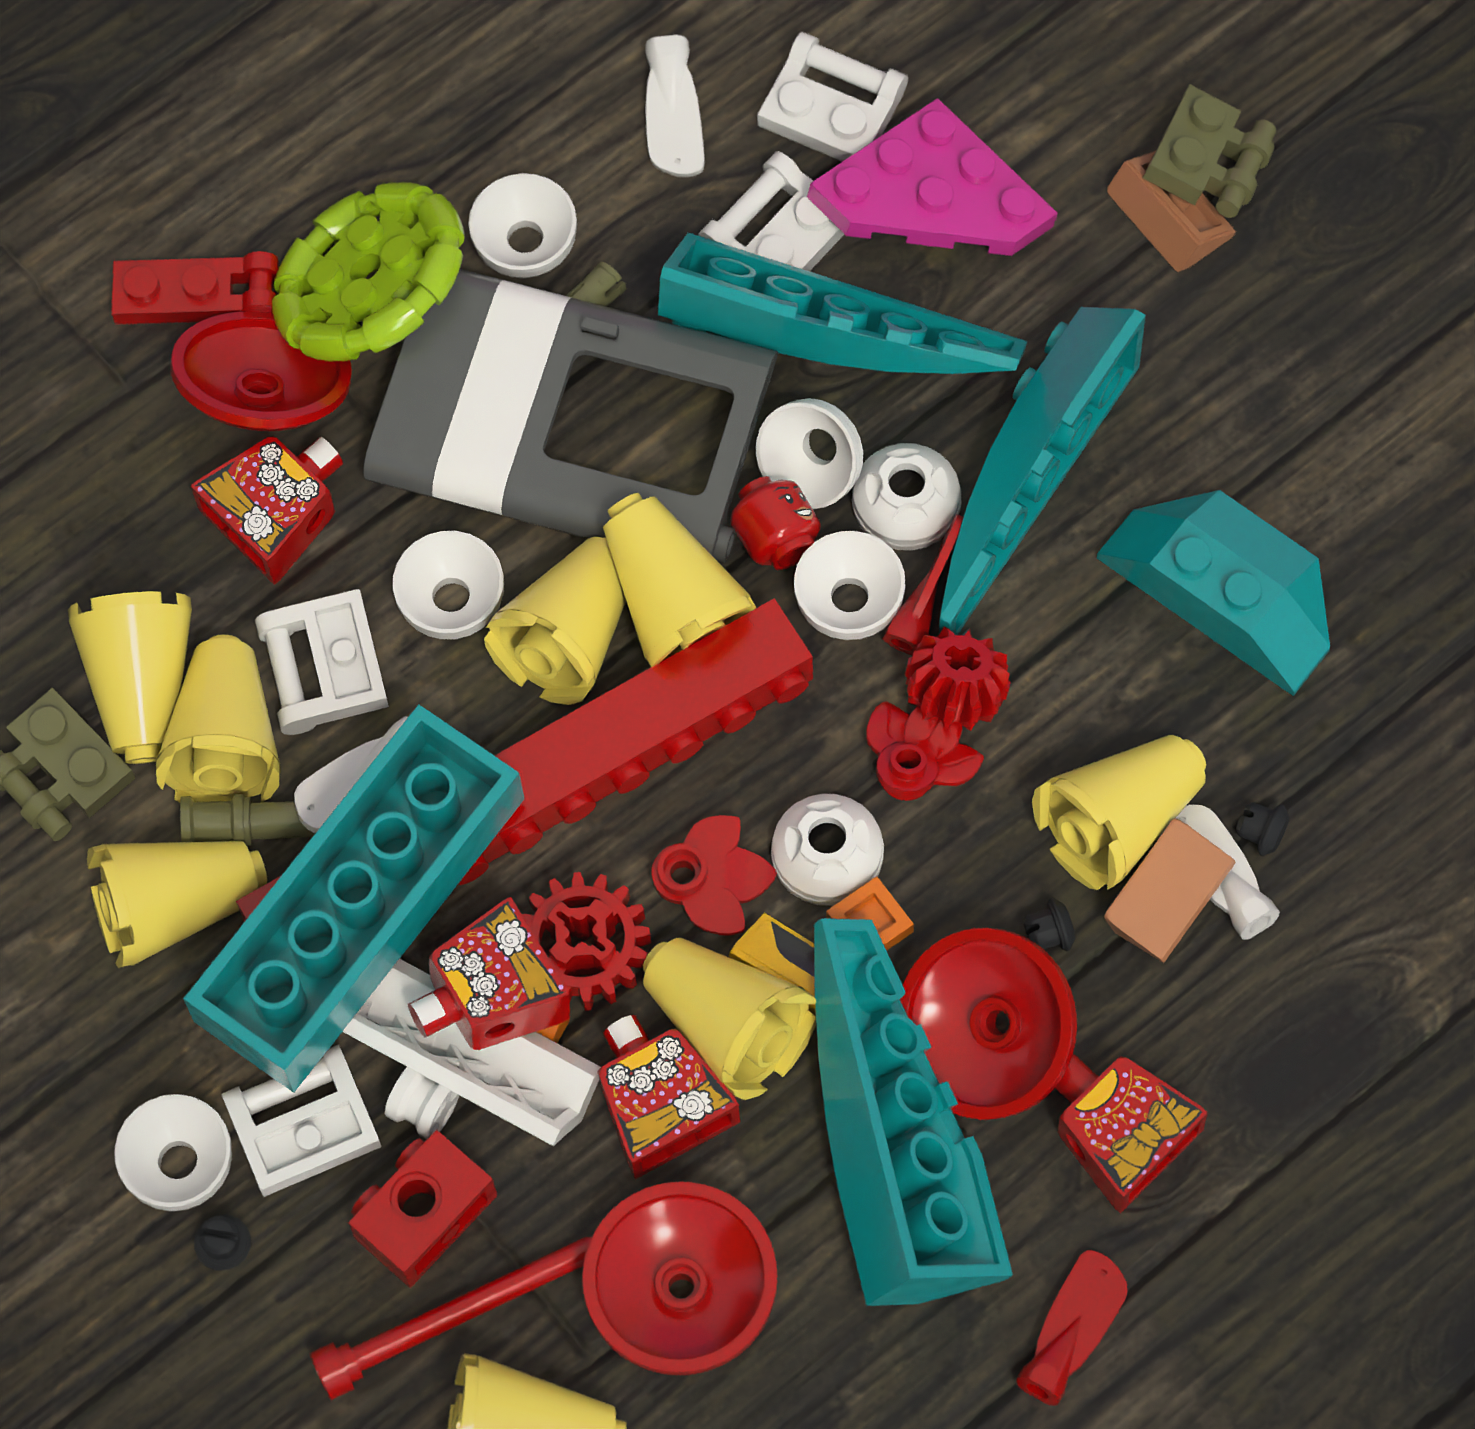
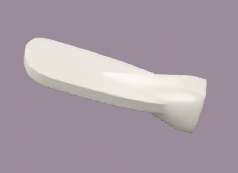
[645,35,705,177]
[294,716,408,833]
[1159,805,1280,940]

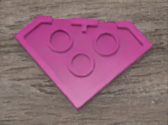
[807,98,1058,256]

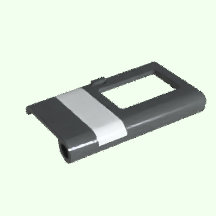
[364,269,779,563]

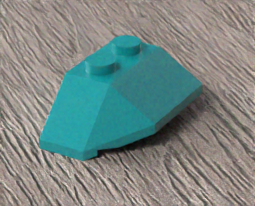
[1097,490,1330,696]

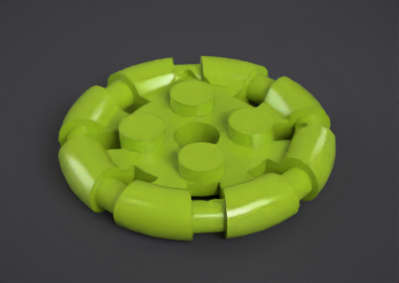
[272,182,465,361]

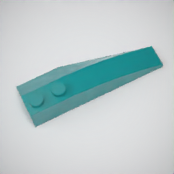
[658,233,1028,374]
[939,307,1146,635]
[814,918,1013,1306]

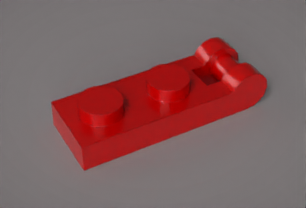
[112,251,279,324]

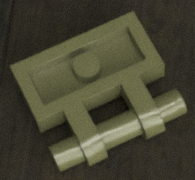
[1143,84,1276,218]
[0,688,136,841]

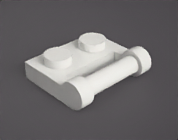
[758,32,908,161]
[698,152,844,271]
[255,589,389,735]
[221,1044,382,1197]

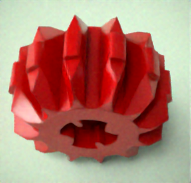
[905,626,1011,731]

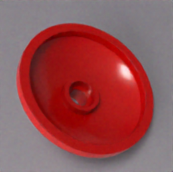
[171,311,352,431]
[900,928,1077,1120]
[582,1182,777,1375]

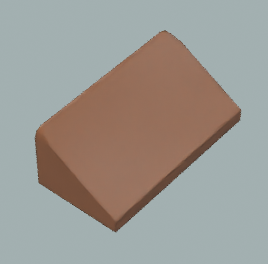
[1107,151,1236,272]
[1104,818,1236,963]

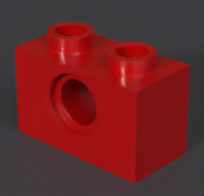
[348,1129,498,1289]

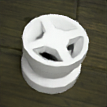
[385,1066,460,1139]

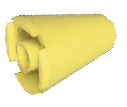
[603,493,756,667]
[484,537,626,705]
[68,591,192,764]
[156,634,281,803]
[1032,735,1206,890]
[87,841,267,968]
[643,938,816,1100]
[447,1354,626,1429]

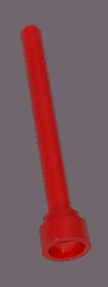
[309,1236,592,1400]

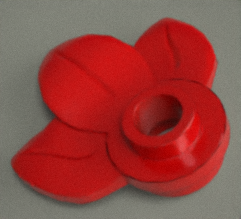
[866,701,984,801]
[652,815,777,935]

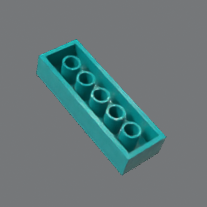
[184,704,525,1093]

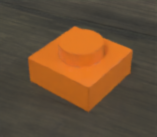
[826,876,914,951]

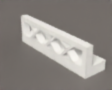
[343,959,601,1146]

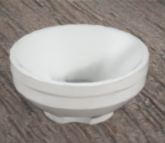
[469,174,577,278]
[756,398,863,509]
[852,443,961,550]
[393,531,504,639]
[794,531,905,640]
[771,794,884,906]
[115,1094,232,1211]

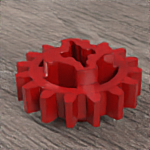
[522,872,651,1010]

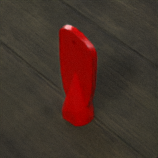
[882,514,964,655]
[1016,1250,1128,1405]

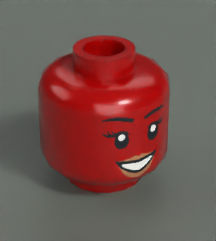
[730,476,821,570]

